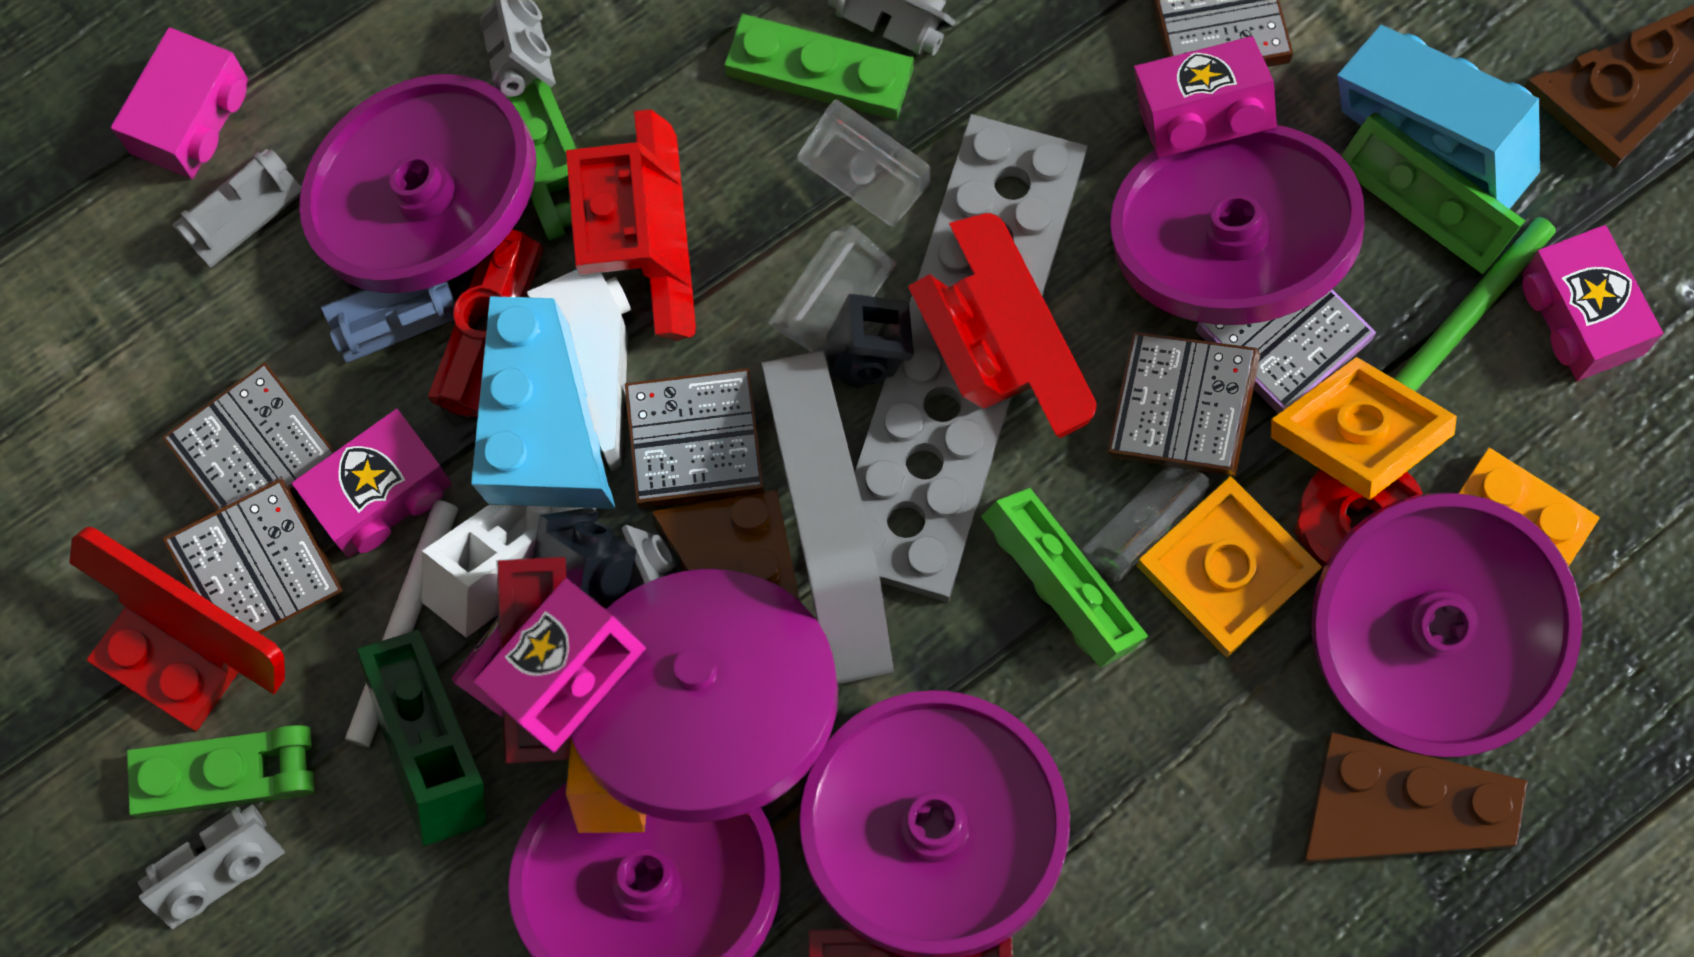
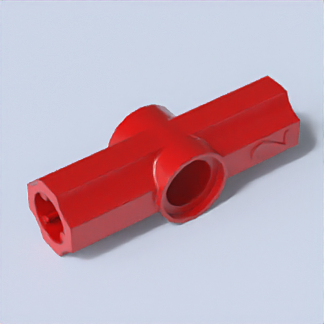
[428,230,544,418]

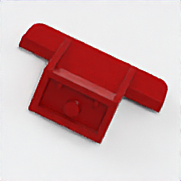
[566,109,696,342]
[908,213,1097,438]
[69,526,285,732]

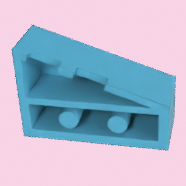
[1337,24,1540,209]
[471,296,616,509]

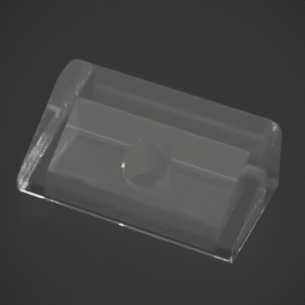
[798,99,930,228]
[769,225,897,360]
[1083,467,1209,583]

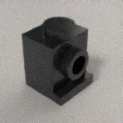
[826,293,914,387]
[533,508,637,603]

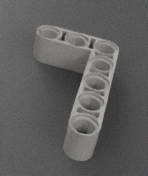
[761,350,894,685]

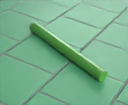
[1394,217,1556,392]

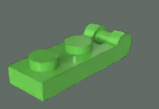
[493,77,576,241]
[127,725,315,819]

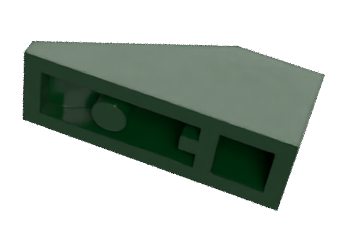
[357,629,487,846]

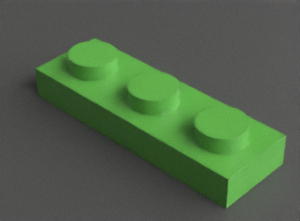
[725,14,914,120]
[1341,112,1525,274]
[981,488,1149,668]

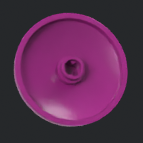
[299,74,536,293]
[1111,125,1364,325]
[1311,492,1582,757]
[571,569,838,823]
[800,690,1070,957]
[509,782,781,957]

